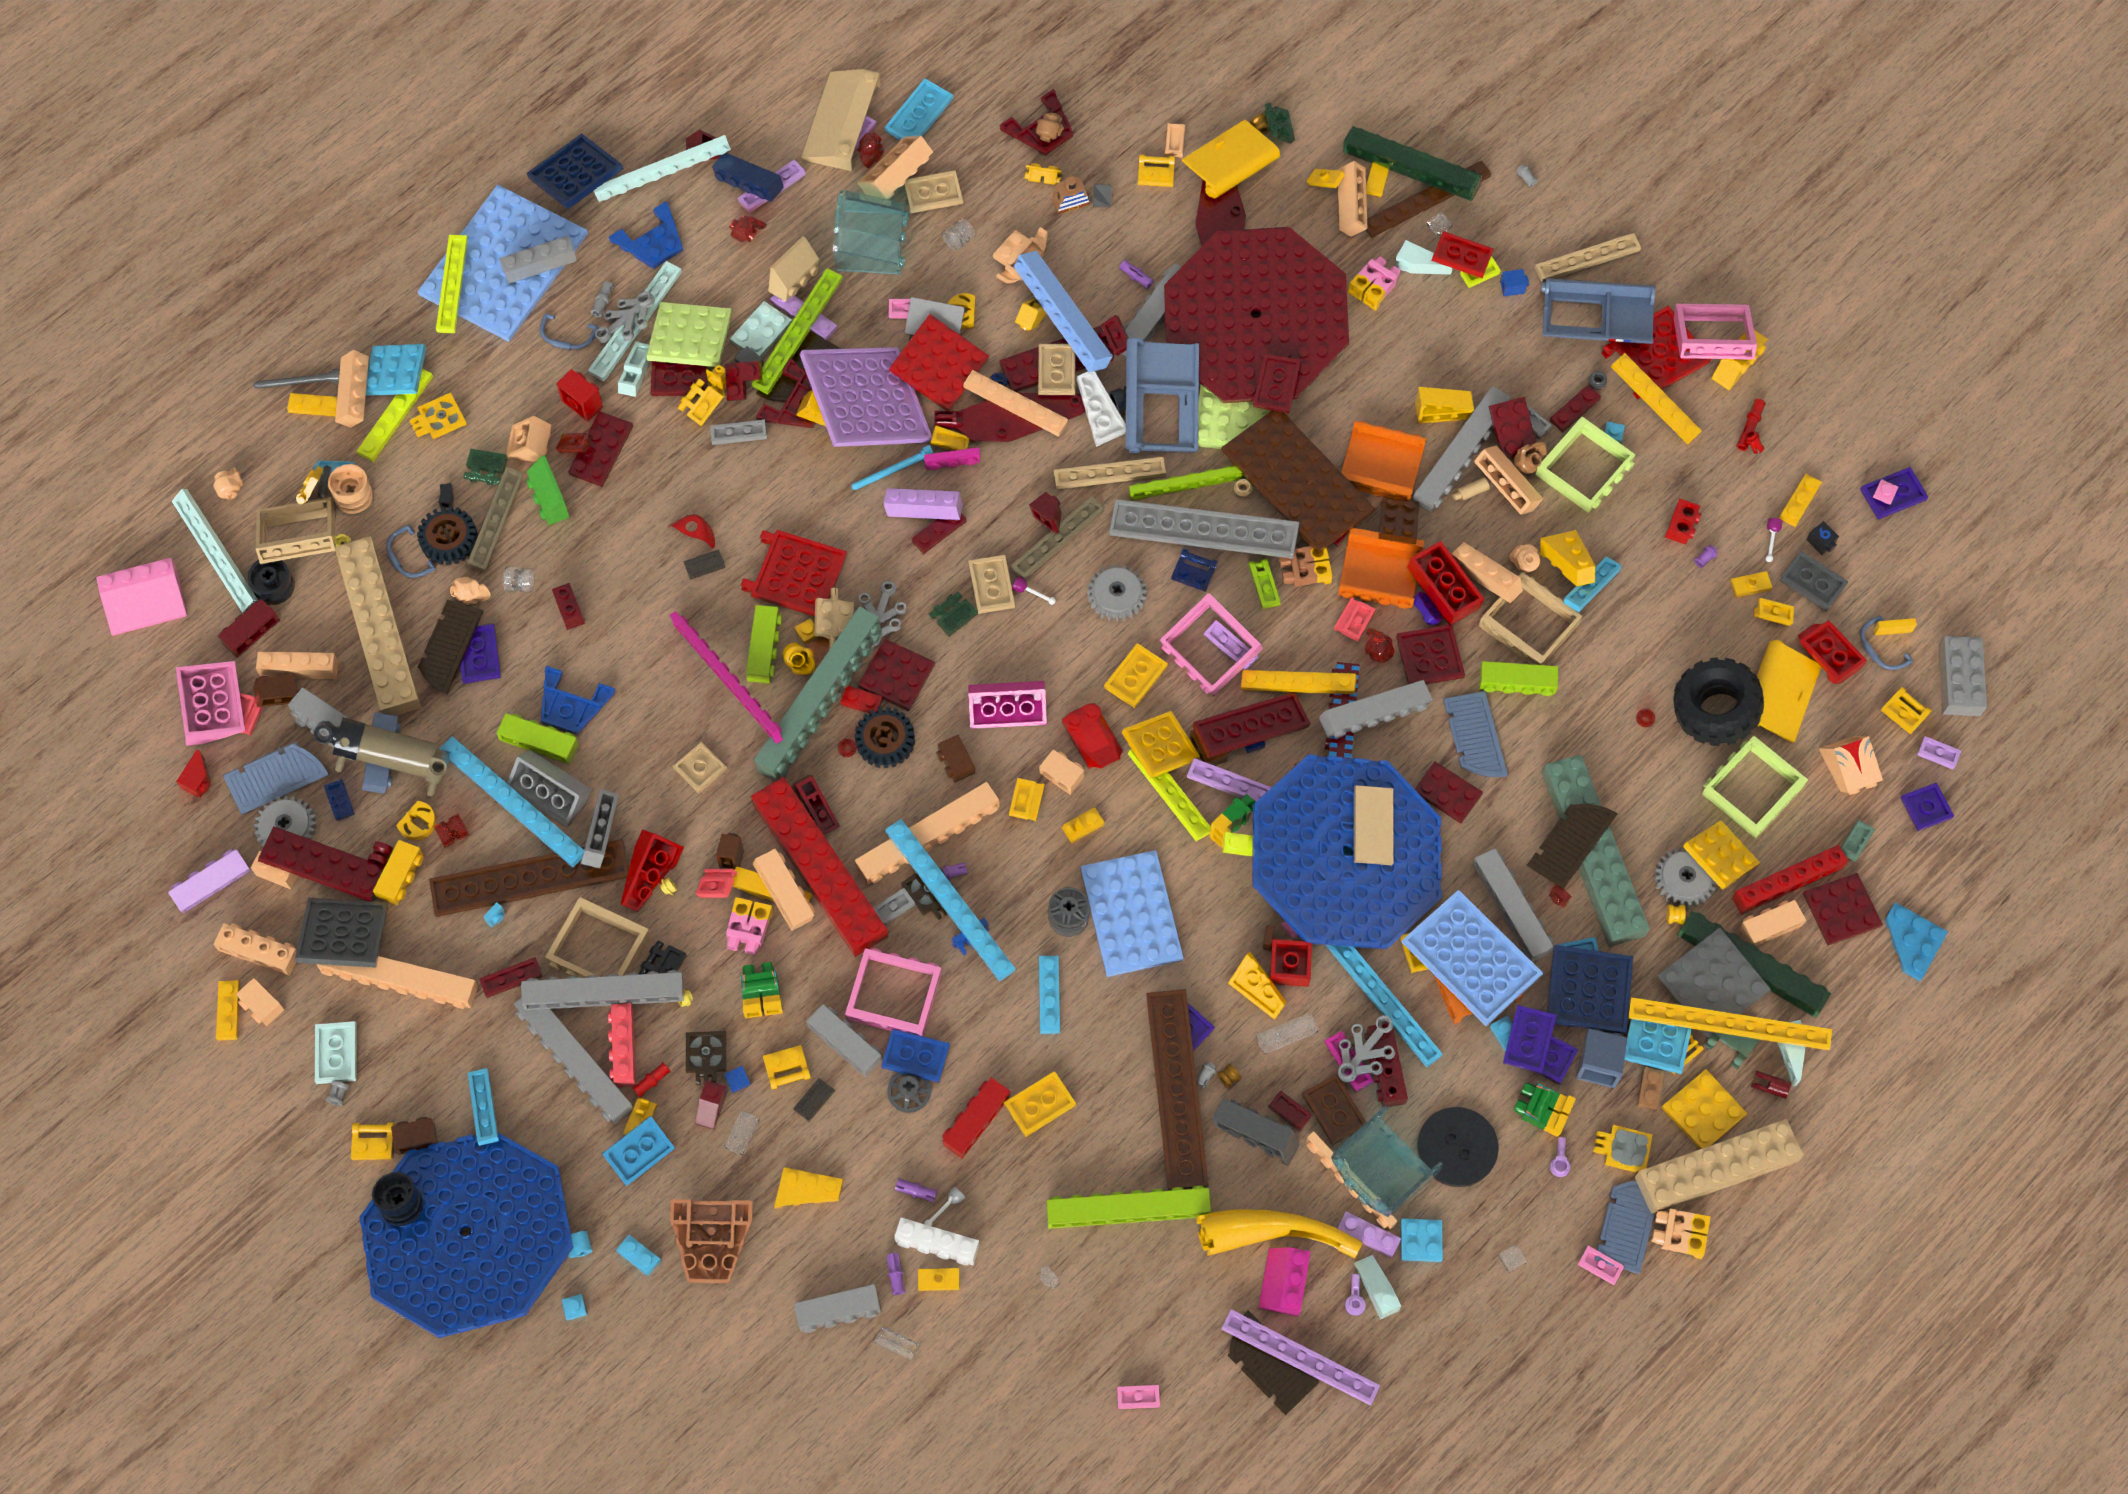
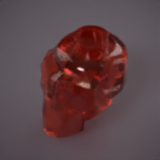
[857,132,884,169]
[729,216,767,242]
[1365,628,1395,663]

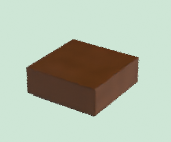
[1263,925,1274,951]

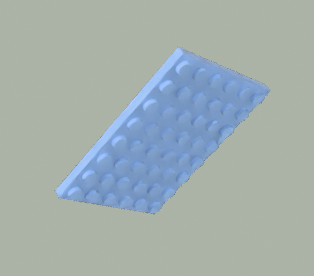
[418,184,588,342]

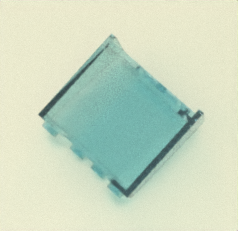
[834,190,909,274]
[1331,1106,1443,1218]

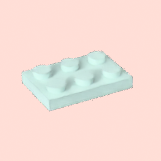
[730,301,792,357]
[315,1021,357,1084]

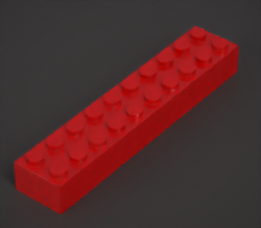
[751,777,888,957]

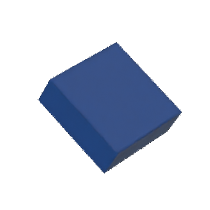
[724,1066,751,1093]

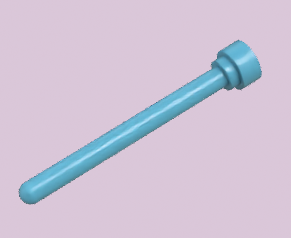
[851,445,933,490]

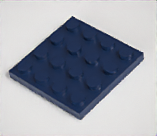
[526,133,624,209]
[1547,945,1633,1034]

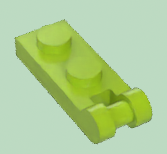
[1248,558,1281,609]

